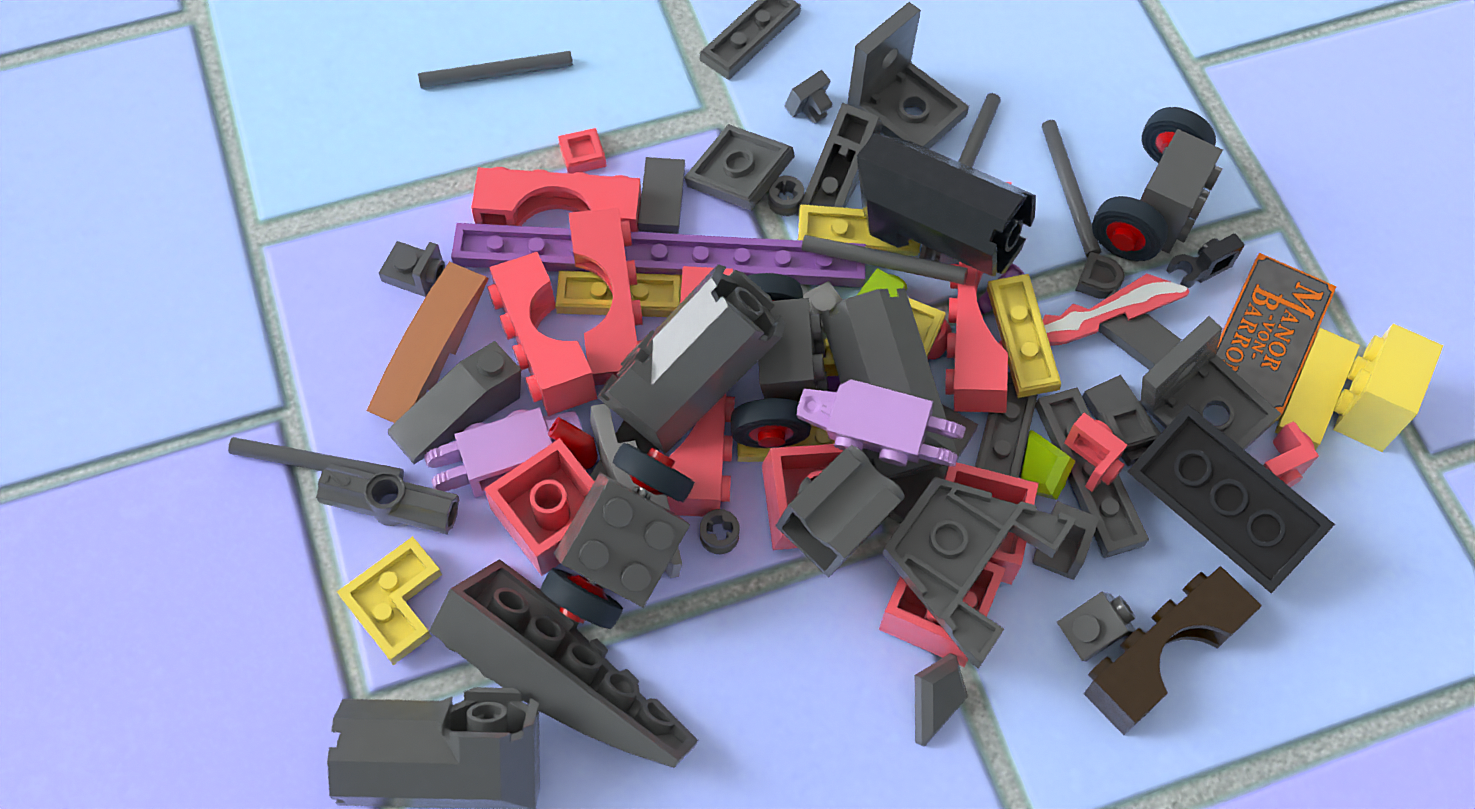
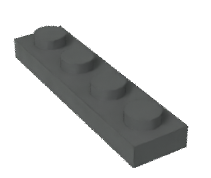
[1035,387,1149,559]

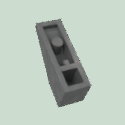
[796,103,884,216]
[388,341,522,464]

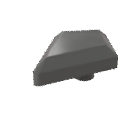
[915,654,968,747]

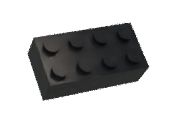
[1127,404,1335,594]

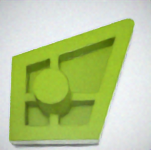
[1020,430,1076,500]

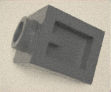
[378,241,445,297]

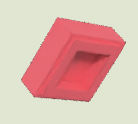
[558,128,607,174]

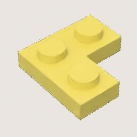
[337,536,442,666]

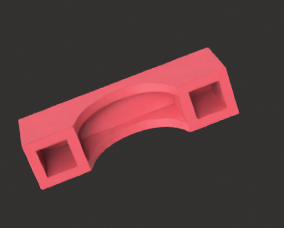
[471,167,641,232]
[568,207,643,385]
[487,252,597,416]

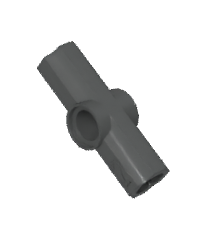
[316,463,460,535]

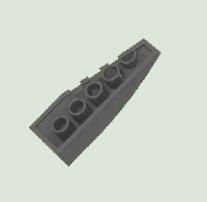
[429,559,699,768]

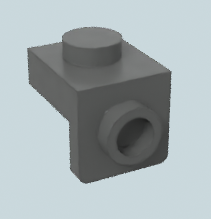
[1057,591,1136,661]

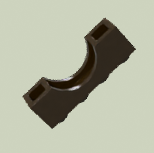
[1083,566,1262,736]

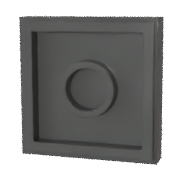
[684,124,795,211]

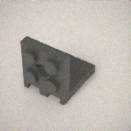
[847,2,969,149]
[1140,316,1281,450]

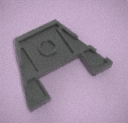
[882,477,1077,669]

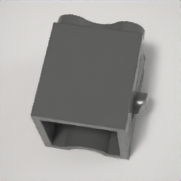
[775,445,905,578]

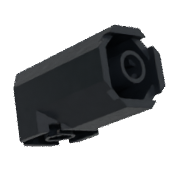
[857,133,1036,276]

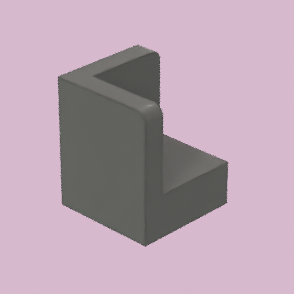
[1032,501,1100,580]

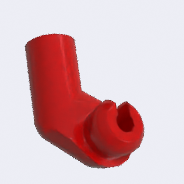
[548,417,598,470]

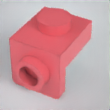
[1064,412,1128,492]
[1263,421,1319,488]

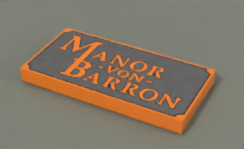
[1216,253,1337,421]

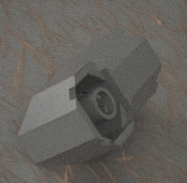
[597,264,786,454]
[820,288,958,481]
[327,687,540,809]

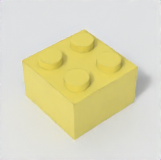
[1333,323,1444,452]

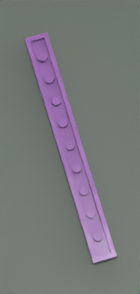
[451,223,866,287]

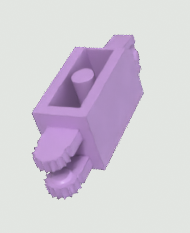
[796,379,966,466]
[424,407,582,498]

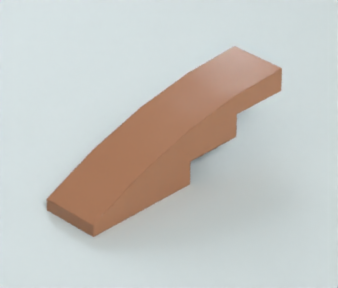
[366,262,489,423]

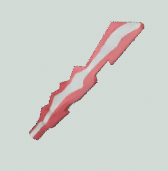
[999,274,1189,347]

